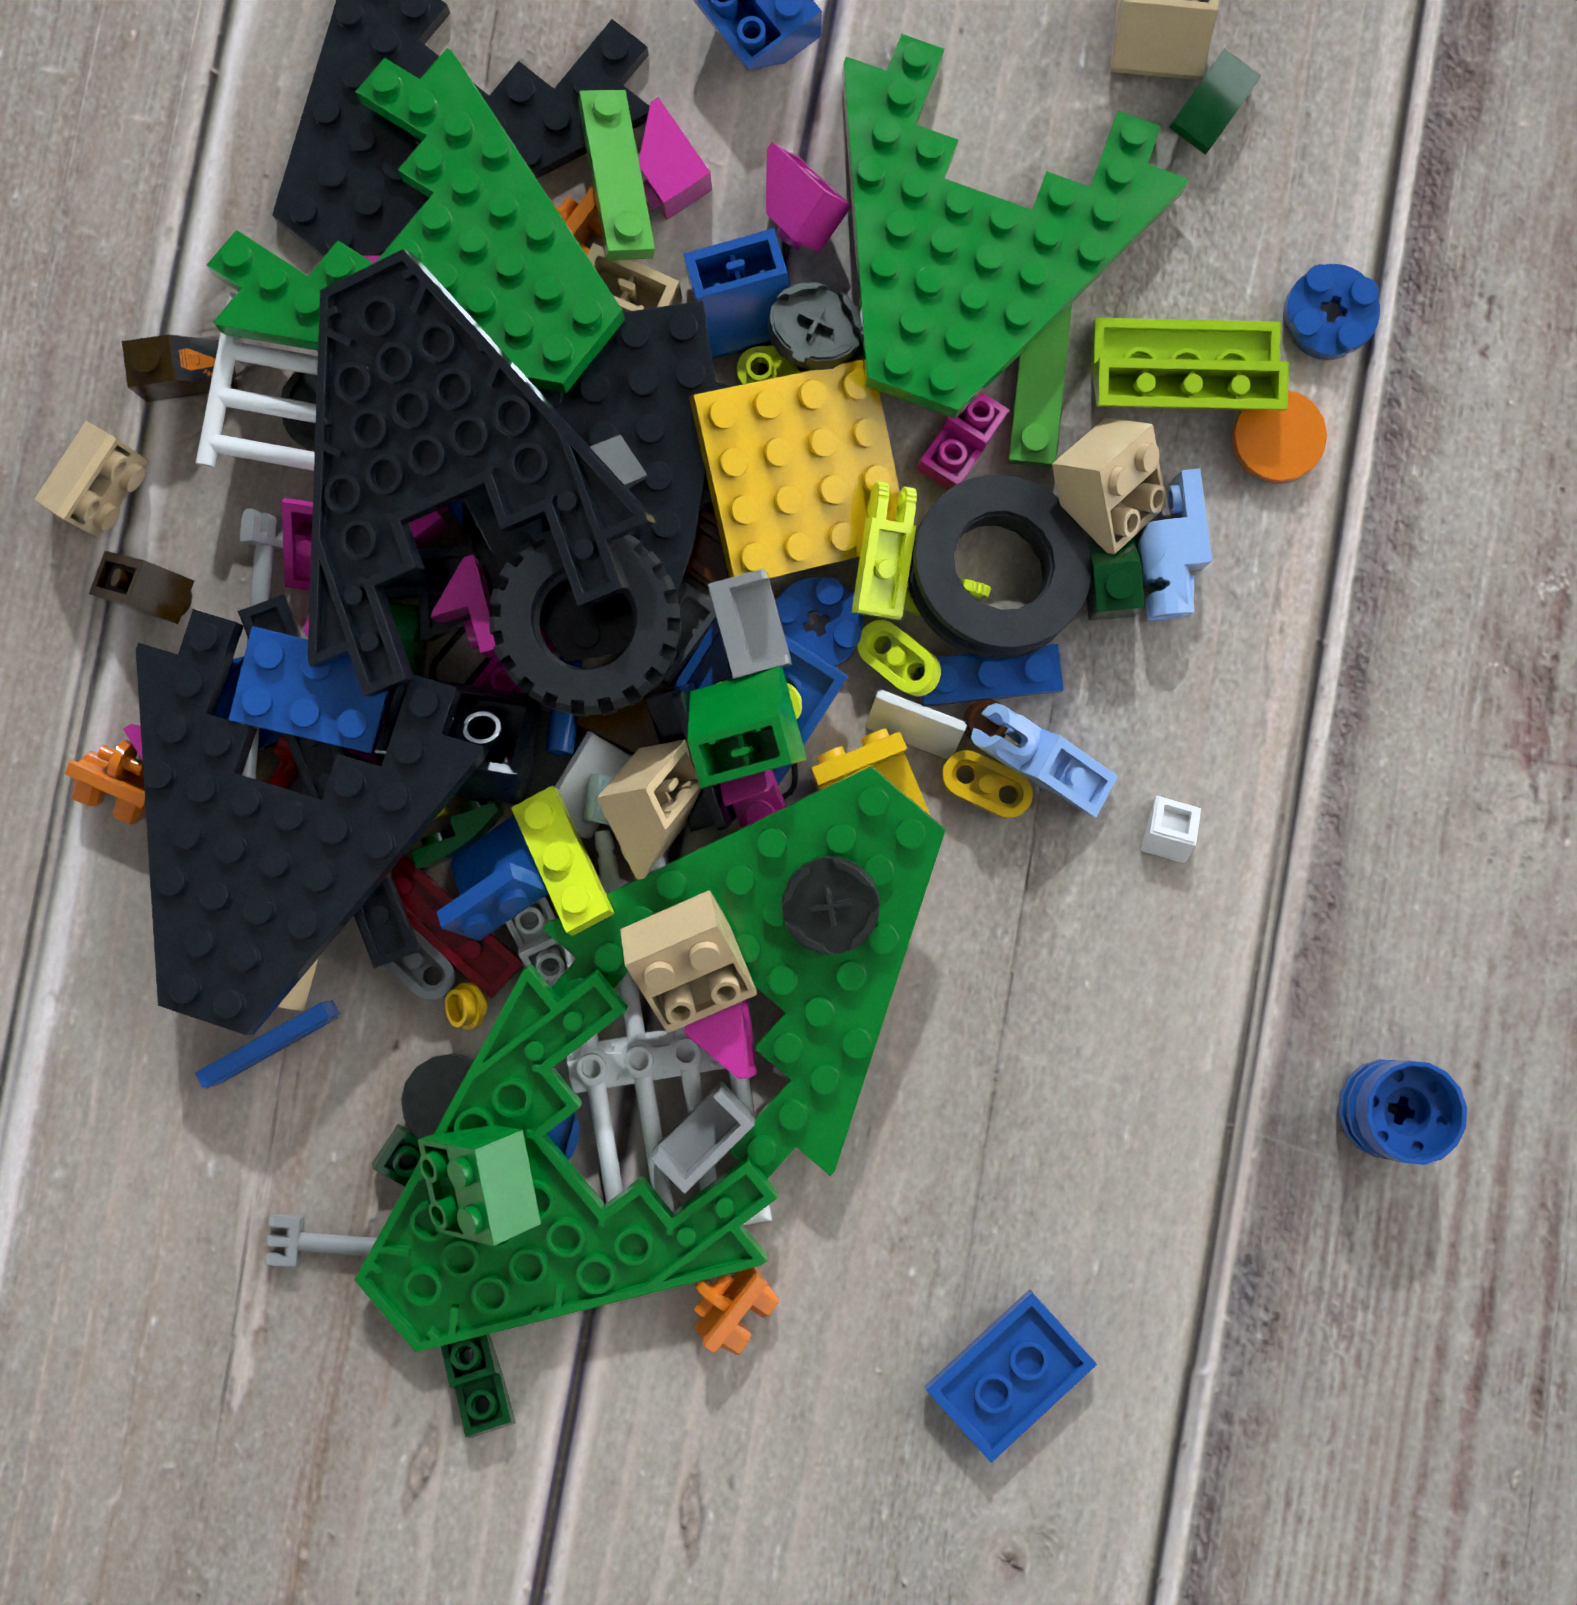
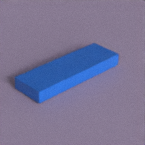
[195,1000,341,1089]

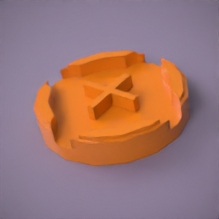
[1231,390,1328,484]

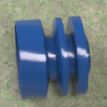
[1338,1059,1467,1165]

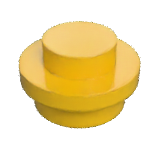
[445,982,488,1030]

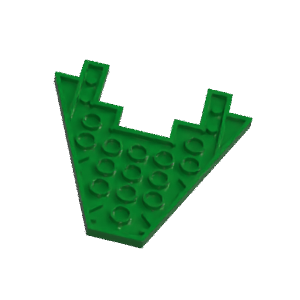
[842,34,1188,418]
[206,48,625,393]
[542,765,946,1179]
[354,963,778,1353]

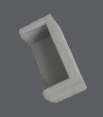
[708,569,792,679]
[651,1081,755,1194]

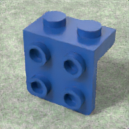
[437,815,549,941]

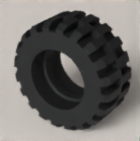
[489,529,681,717]

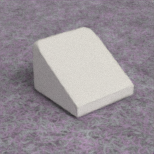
[1141,796,1201,863]

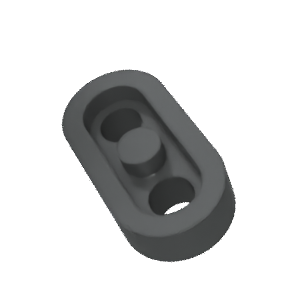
[384,927,457,1000]

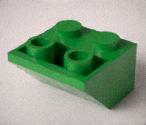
[687,666,807,788]
[418,1125,541,1246]

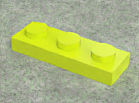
[511,785,615,936]

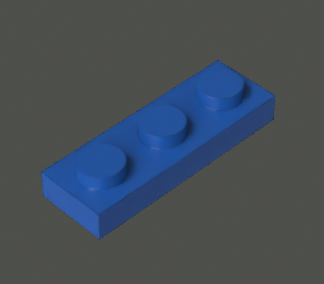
[918,644,1064,707]

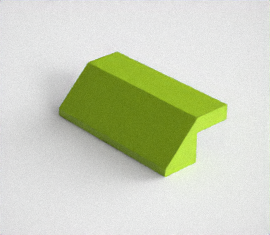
[1091,318,1289,411]

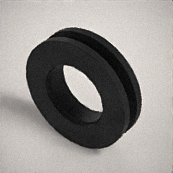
[908,474,1092,659]

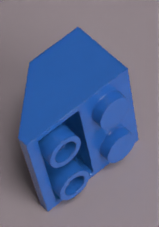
[693,0,822,70]
[683,228,790,360]

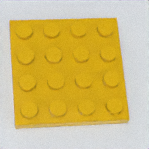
[689,360,900,578]

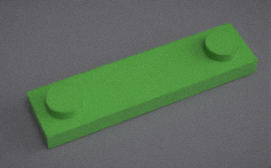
[578,90,655,261]
[1007,304,1072,468]

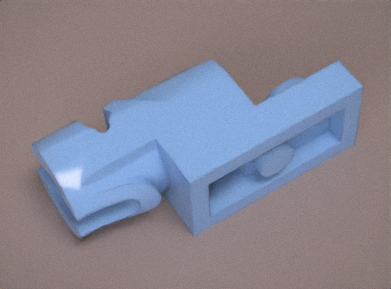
[1138,468,1212,621]
[971,703,1118,817]

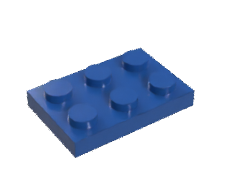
[228,626,390,755]
[925,1289,1097,1463]

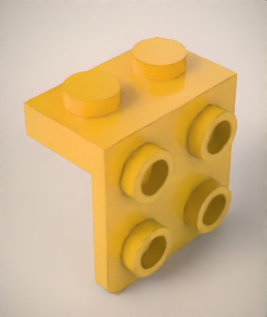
[811,728,930,815]

